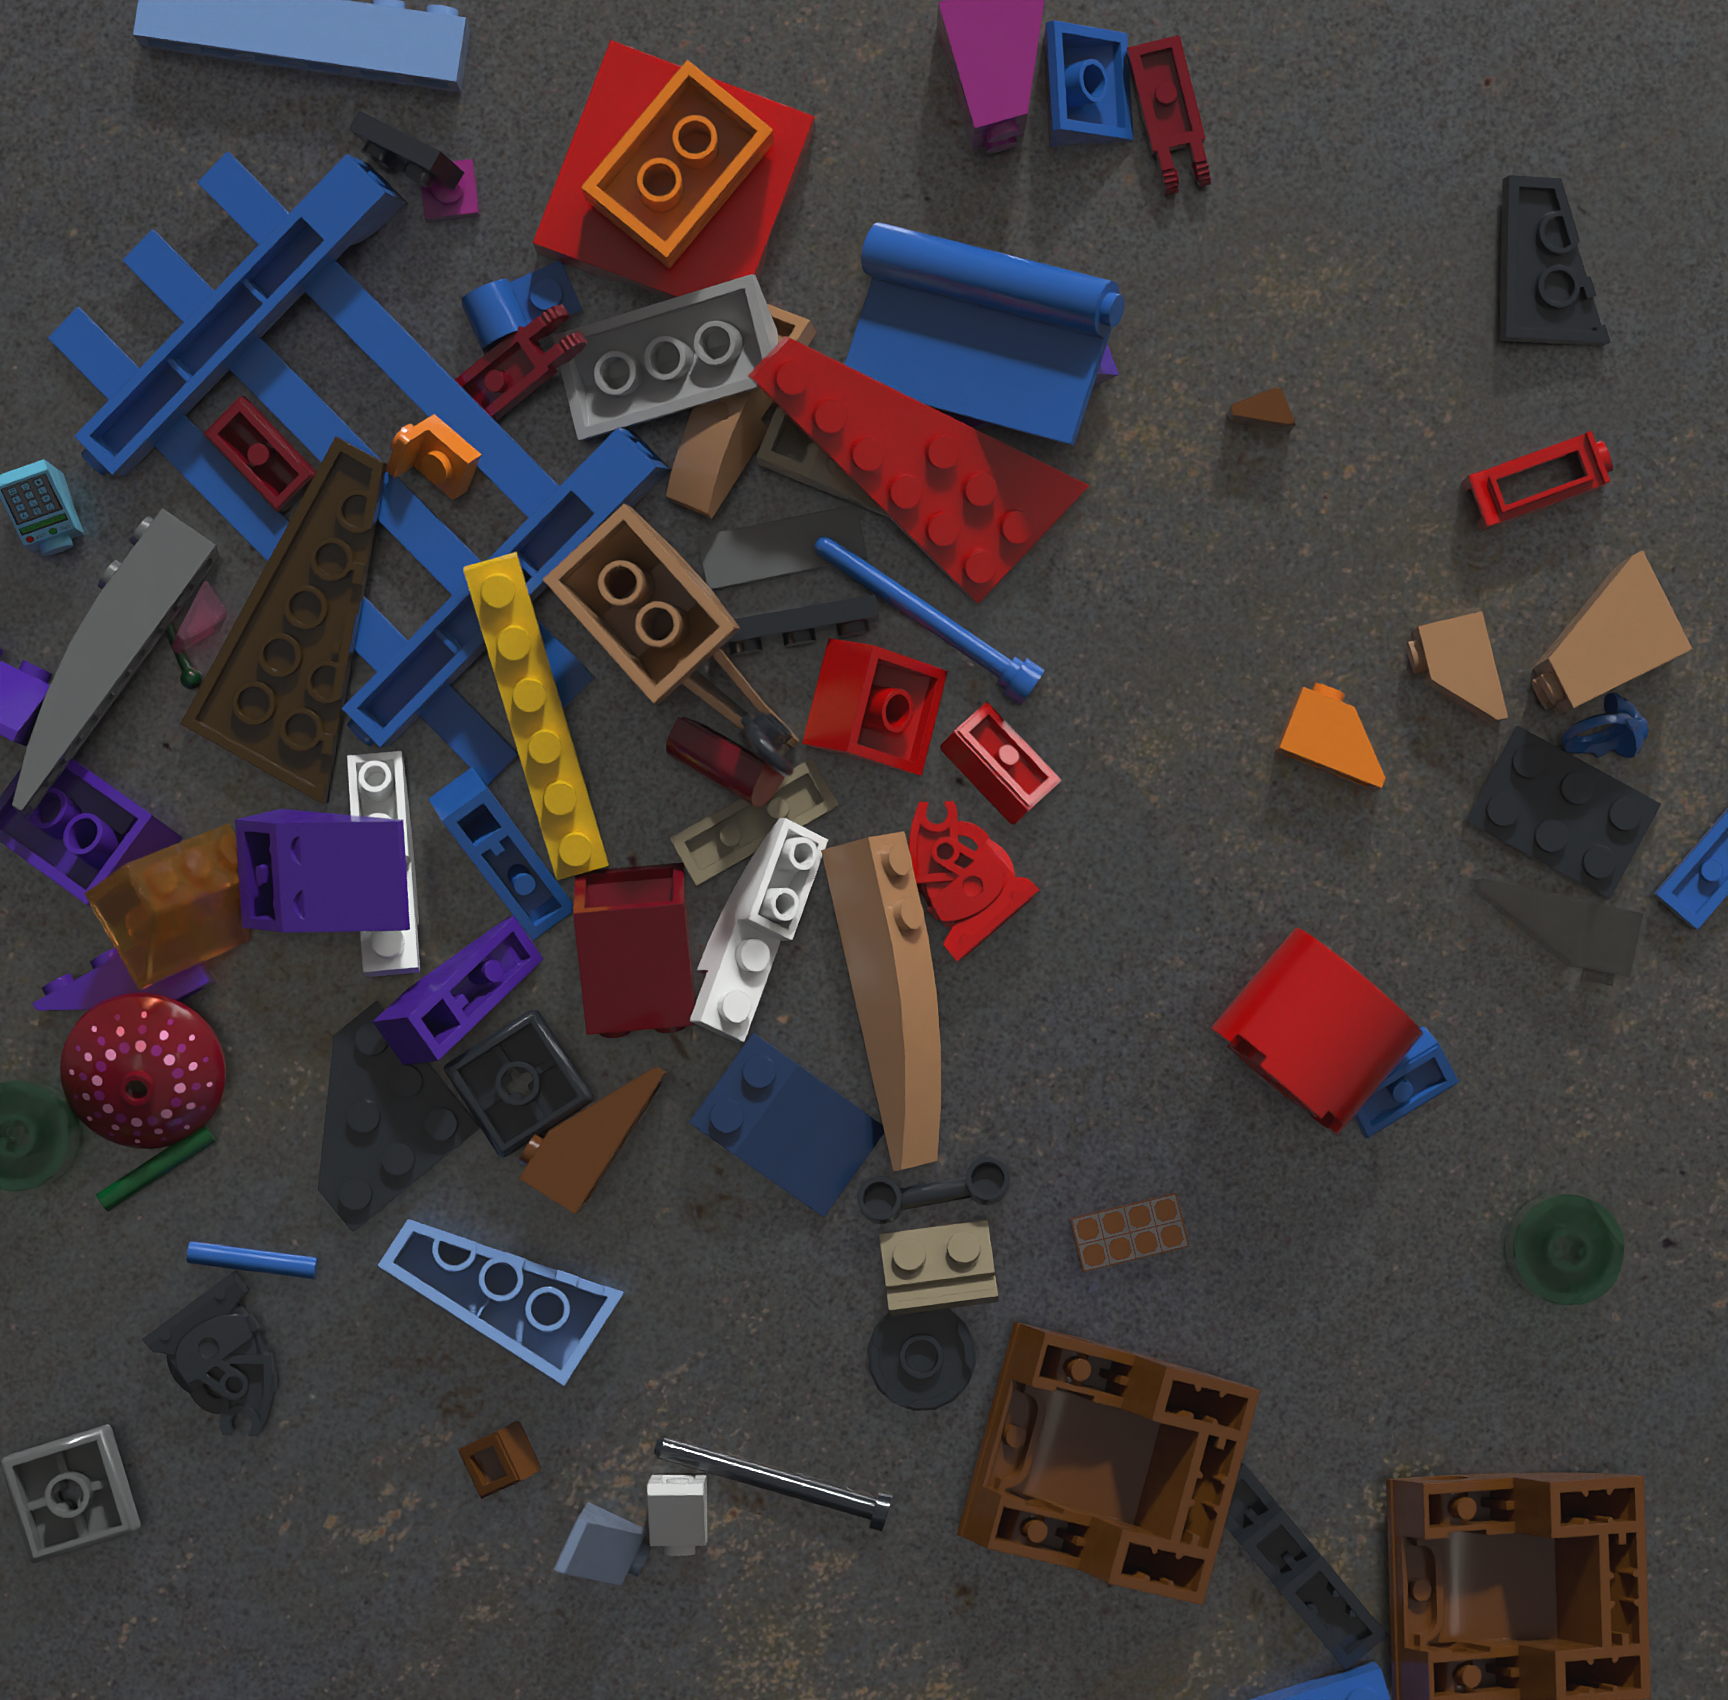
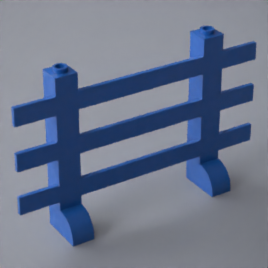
[48,151,672,785]

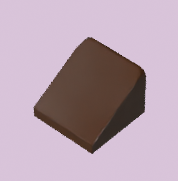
[1226,387,1295,432]
[458,1421,541,1499]

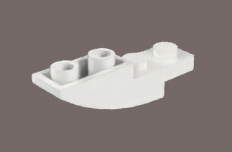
[347,751,420,977]
[689,818,828,1042]

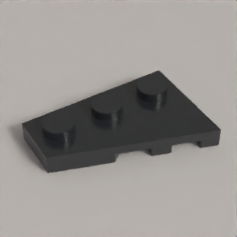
[1500,175,1611,346]

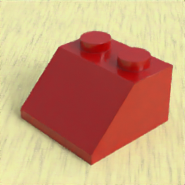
[802,638,948,776]

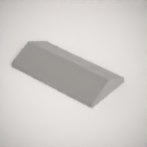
[552,274,778,441]

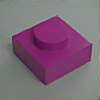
[421,159,480,223]

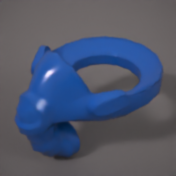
[1562,692,1649,759]

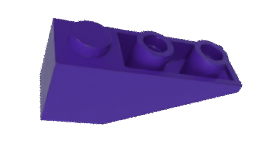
[32,920,216,1011]

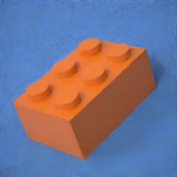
[581,60,774,269]

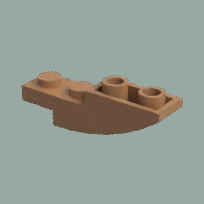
[666,304,817,519]

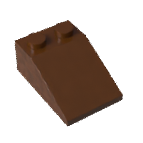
[517,1067,670,1214]

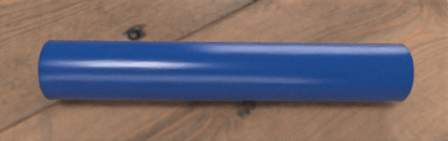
[186,1241,318,1280]

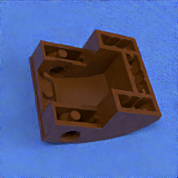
[956,1321,1261,1605]
[1386,1472,1651,1700]

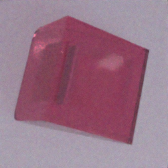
[171,581,228,654]

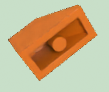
[1275,683,1385,791]

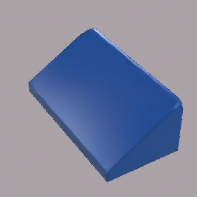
[1353,1027,1459,1139]

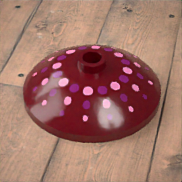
[60,993,226,1149]

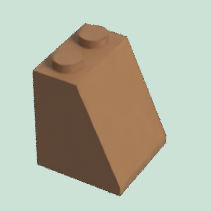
[1531,550,1692,716]

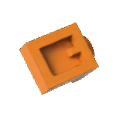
[386,414,482,500]

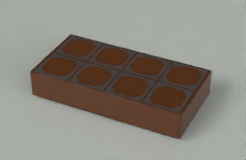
[1069,1193,1190,1272]

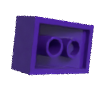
[0,759,183,927]

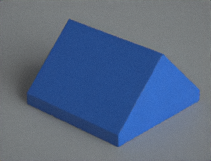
[1043,20,1134,146]

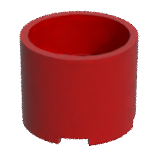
[1210,927,1423,1136]

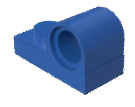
[461,260,584,355]

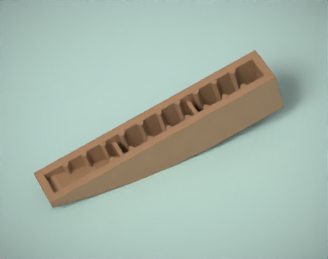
[821,831,941,1172]

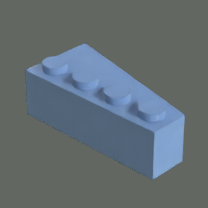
[377,1219,624,1388]

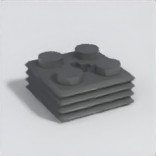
[0,1425,141,1563]

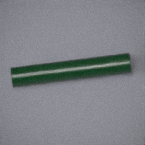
[96,1125,216,1212]

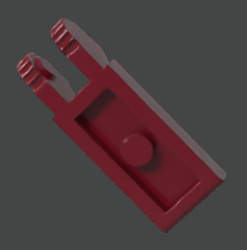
[1126,35,1211,195]
[455,304,588,421]

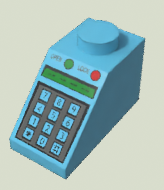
[0,459,84,556]

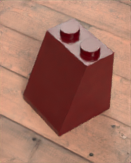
[573,862,696,1038]

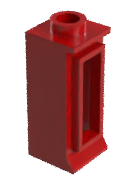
[1461,431,1613,533]

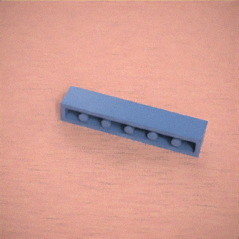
[133,0,471,93]

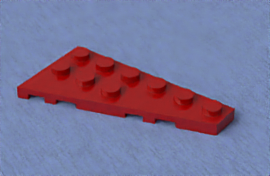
[748,336,1090,603]

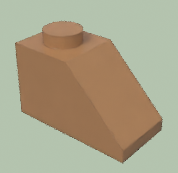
[1407,611,1508,724]

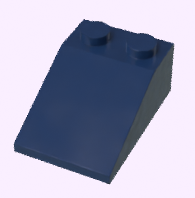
[689,1033,885,1217]

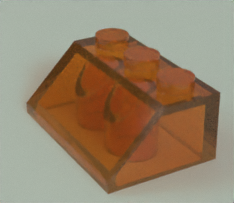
[84,823,250,990]

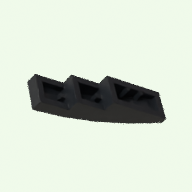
[1224,1462,1388,1670]

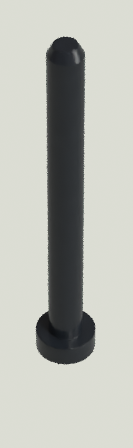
[654,1438,893,1532]

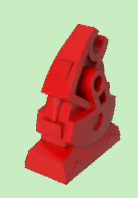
[908,801,1040,964]

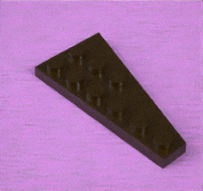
[180,436,387,804]

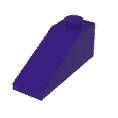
[373,916,543,1065]

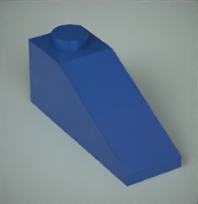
[429,767,574,941]

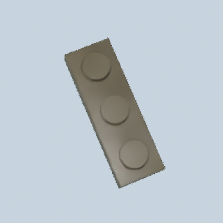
[670,758,839,886]

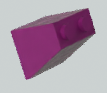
[937,0,1045,153]

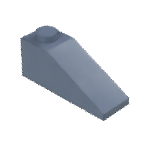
[554,1502,651,1586]

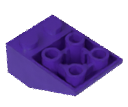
[235,809,410,932]

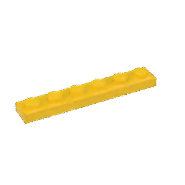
[463,552,609,881]

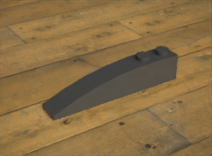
[12,508,220,819]

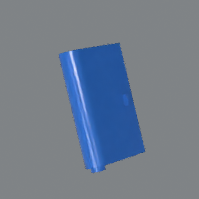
[844,222,1125,446]

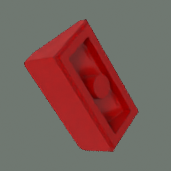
[940,702,1062,825]

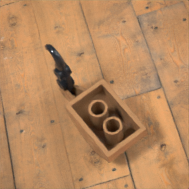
[543,504,800,777]

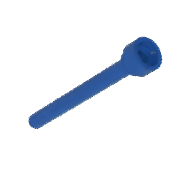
[814,536,1045,706]

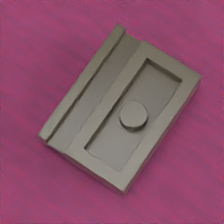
[879,1220,999,1316]

